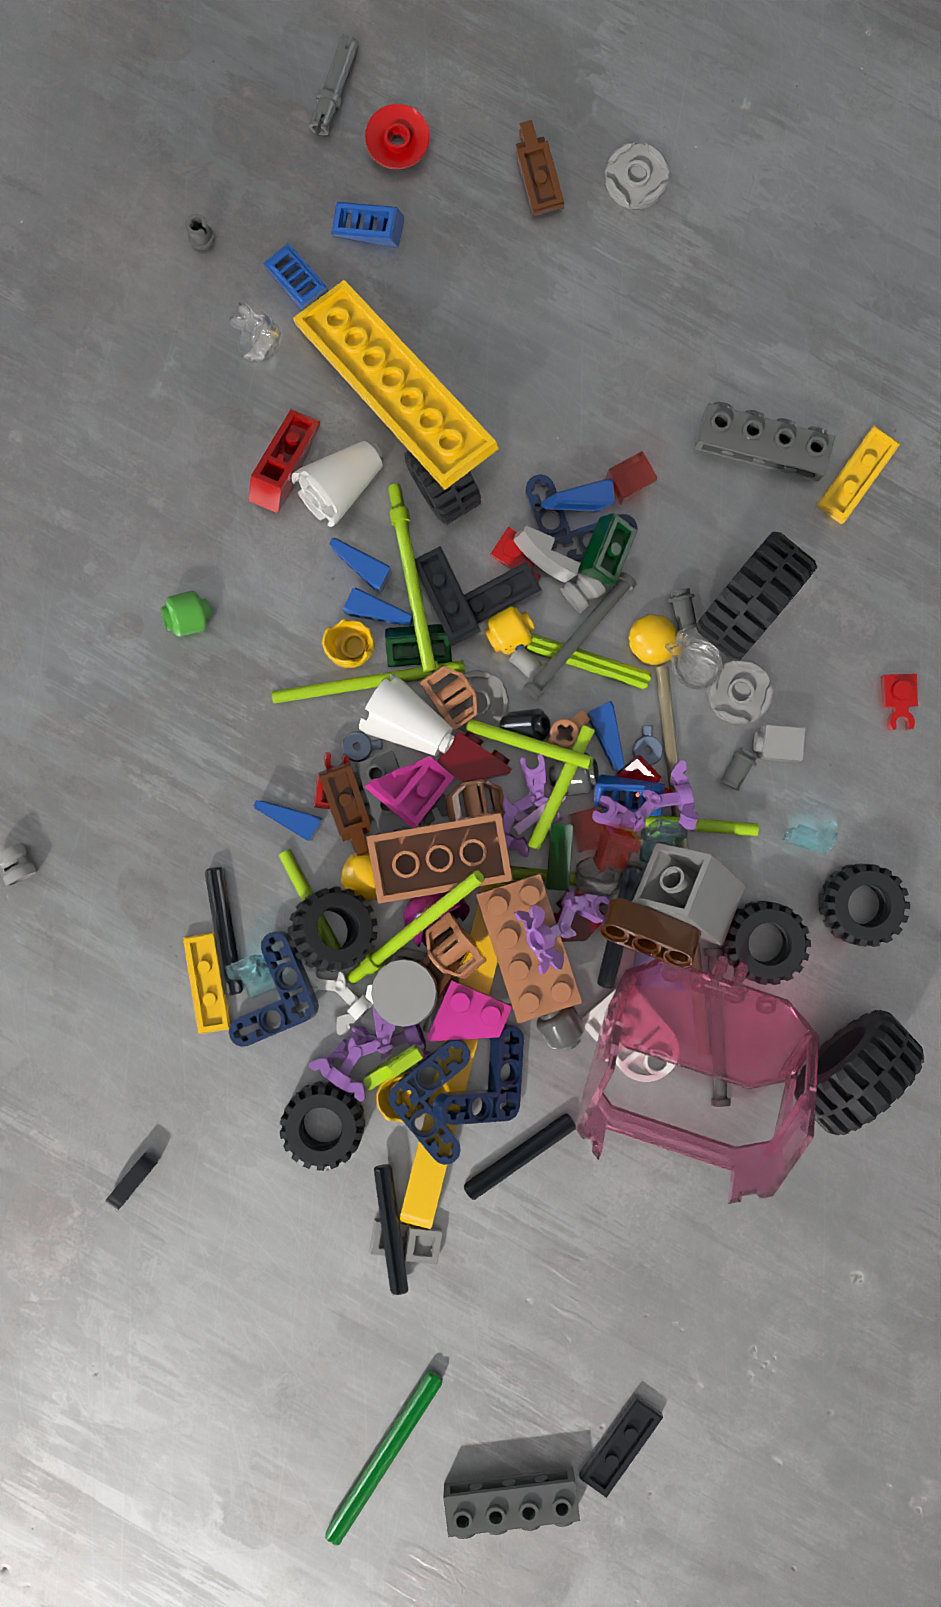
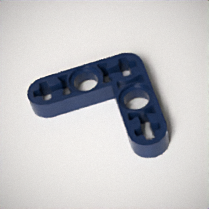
[525,474,638,562]
[229,931,319,1047]
[432,1024,524,1125]
[389,1040,470,1165]

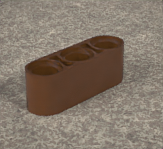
[600,898,701,968]

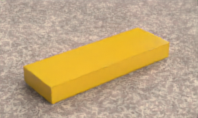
[816,425,900,525]
[183,932,232,1034]

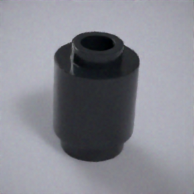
[500,708,551,741]

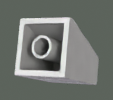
[632,842,746,946]

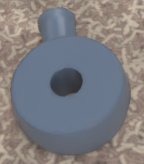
[632,725,663,766]
[342,731,383,762]

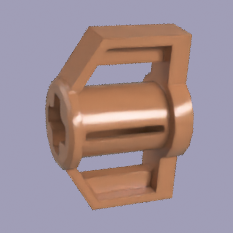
[419,665,477,731]
[543,710,591,759]
[445,779,505,822]
[426,912,487,979]

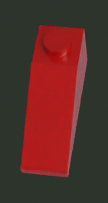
[248,409,320,513]

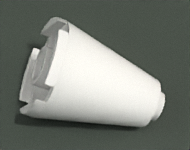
[292,441,383,527]
[359,674,455,756]

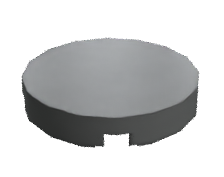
[604,142,669,210]
[707,660,773,725]
[446,670,510,735]
[371,959,438,1027]

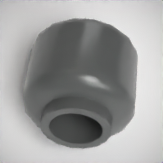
[549,752,599,796]
[536,1006,585,1051]

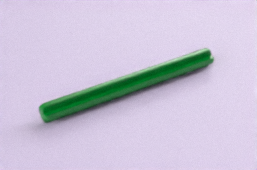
[325,1371,443,1546]

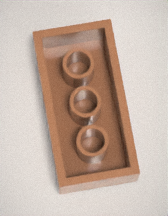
[367,813,513,904]
[476,873,582,1024]

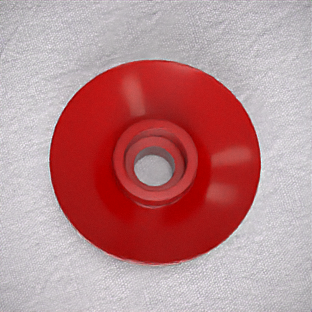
[365,104,430,169]

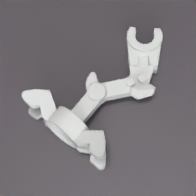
[297,950,373,1035]

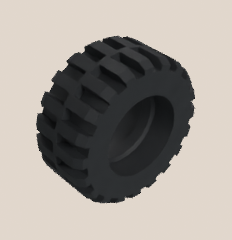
[696,532,818,661]
[793,1010,924,1135]

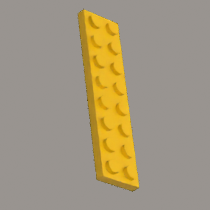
[293,280,499,490]

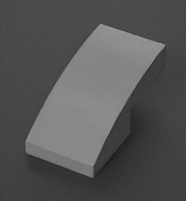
[513,525,581,583]
[369,1218,442,1264]

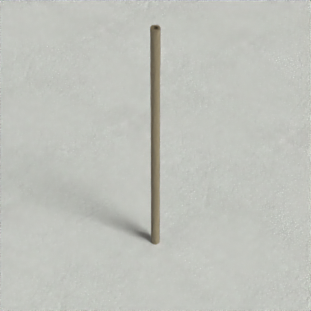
[656,666,712,1055]

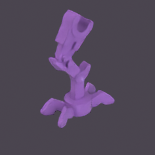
[502,754,549,858]
[592,760,699,834]
[514,891,610,975]
[308,1006,396,1102]
[327,1024,431,1065]

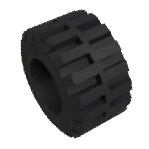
[404,450,481,525]
[819,864,910,947]
[288,886,378,972]
[722,901,811,985]
[280,1081,365,1171]

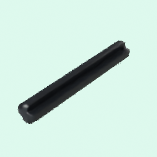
[597,864,642,989]
[205,867,243,996]
[464,1113,576,1200]
[374,1164,409,1295]

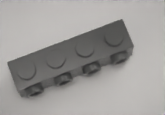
[694,402,835,481]
[354,751,422,835]
[443,1467,580,1539]

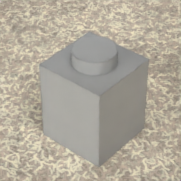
[753,725,806,762]

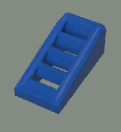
[331,202,404,247]
[263,243,328,311]
[541,479,615,511]
[329,537,392,594]
[343,587,413,626]
[587,701,624,772]
[593,774,665,816]
[253,800,325,841]

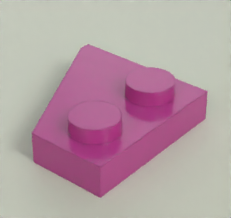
[365,756,455,828]
[426,980,512,1041]

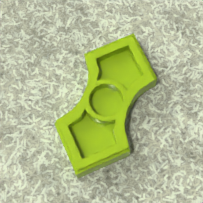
[363,1044,424,1091]

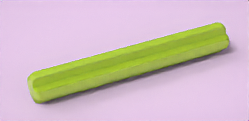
[526,634,651,689]

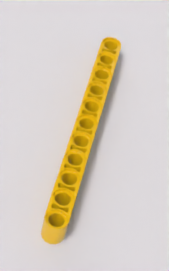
[399,881,513,1229]

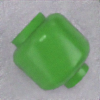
[160,591,212,637]

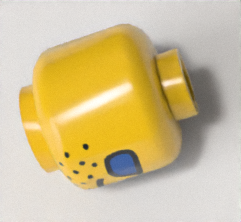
[485,606,535,655]

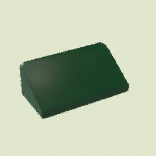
[578,513,637,586]
[385,624,452,667]
[546,823,574,891]

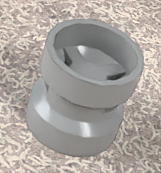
[560,572,606,613]
[0,843,37,886]

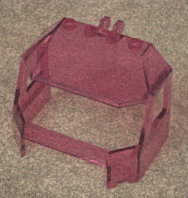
[576,956,819,1204]

